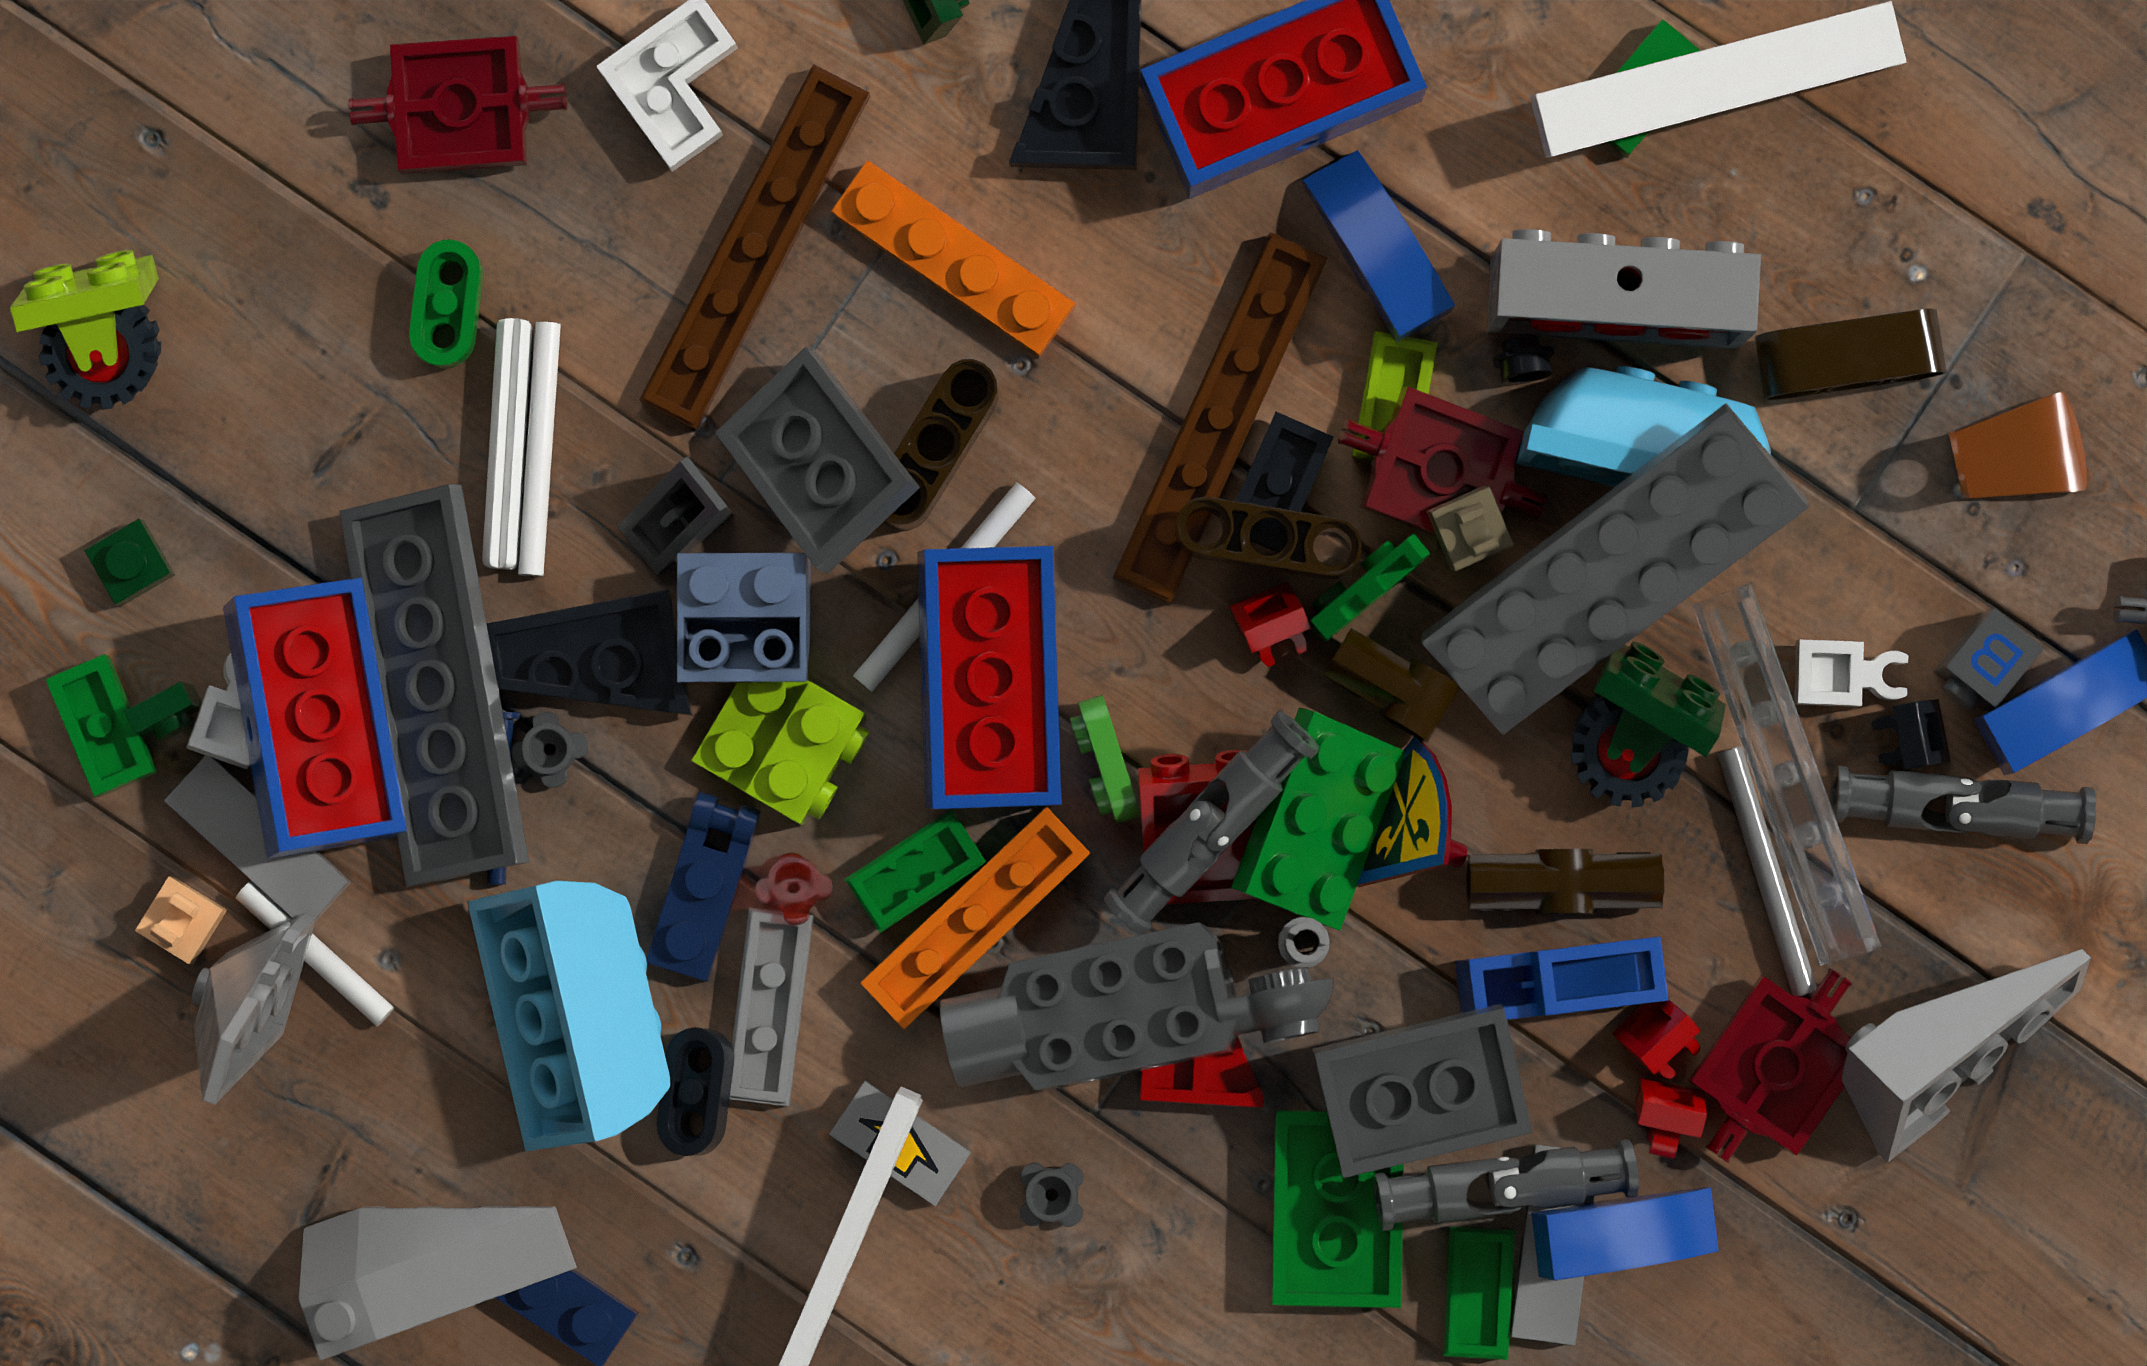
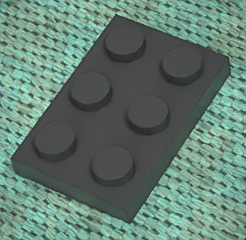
[715,347,920,574]
[1312,1004,1533,1178]

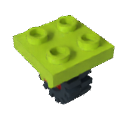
[10,250,162,410]

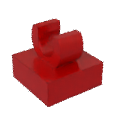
[1229,582,1311,667]
[1612,1000,1701,1079]
[1635,1078,1707,1159]

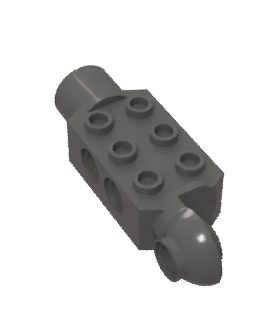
[940,922,1334,1091]

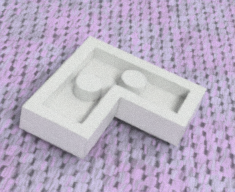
[596,0,738,172]

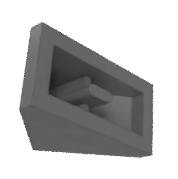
[617,456,735,576]

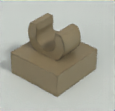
[1426,486,1514,571]

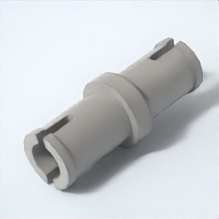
[1278,917,1330,968]

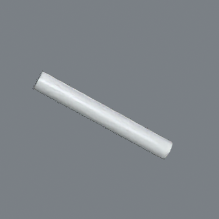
[236,881,394,1026]

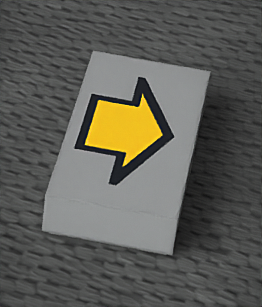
[829,1081,971,1206]

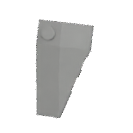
[191,913,317,1105]
[1841,949,2091,1163]
[299,1206,577,1360]

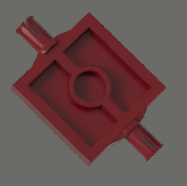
[349,36,567,174]
[1338,386,1547,537]
[1688,968,1852,1163]

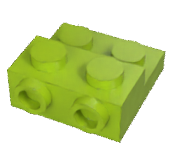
[692,681,870,825]

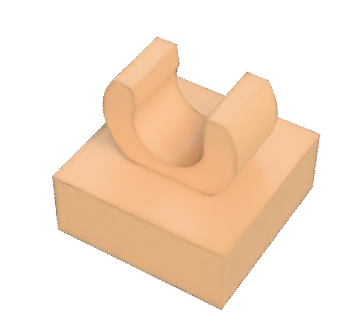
[135,876,227,964]

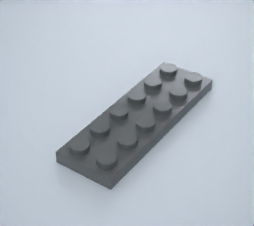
[1421,403,1809,735]
[339,484,529,887]

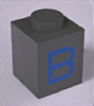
[1934,608,2044,711]

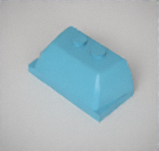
[1515,366,1771,487]
[467,881,670,1151]

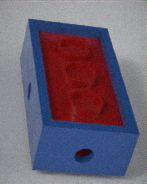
[1140,0,1427,199]
[917,546,1061,809]
[223,577,407,859]

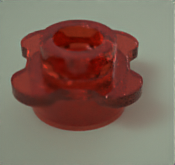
[755,853,832,925]

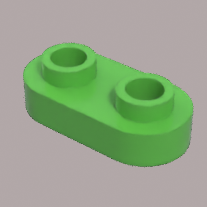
[1070,695,1141,824]

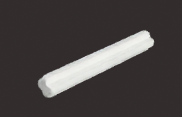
[482,318,533,570]

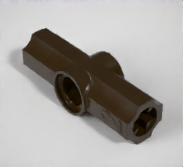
[1466,849,1664,914]

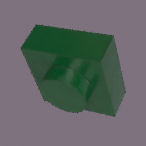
[84,518,175,607]
[123,681,202,741]

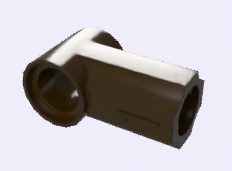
[1323,628,1460,743]

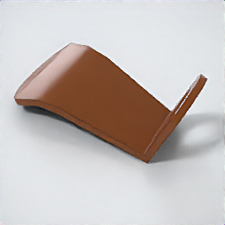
[1948,391,2087,499]

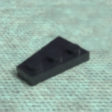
[1009,0,1142,170]
[486,589,693,716]

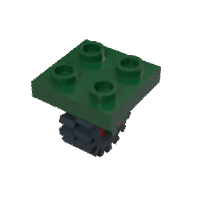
[1571,641,1726,807]

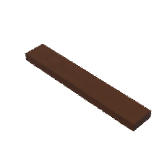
[639,64,870,431]
[1113,232,1327,604]

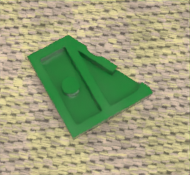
[1309,533,1430,644]

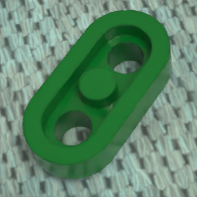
[409,239,484,369]

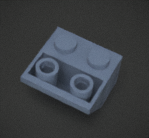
[677,553,811,683]

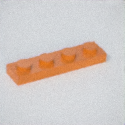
[831,160,1076,358]
[860,807,1091,1030]

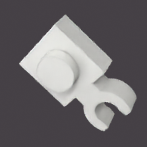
[1794,639,1908,707]
[186,652,250,769]

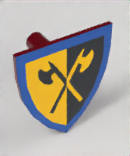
[1357,736,1468,887]

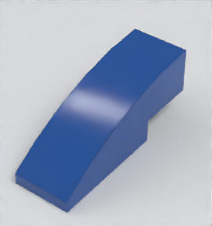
[1302,150,1455,343]
[1973,629,2147,775]
[1455,936,1669,1020]
[1531,1187,1719,1280]

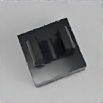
[1872,699,1951,769]

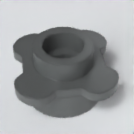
[512,712,588,788]
[1020,1162,1084,1227]

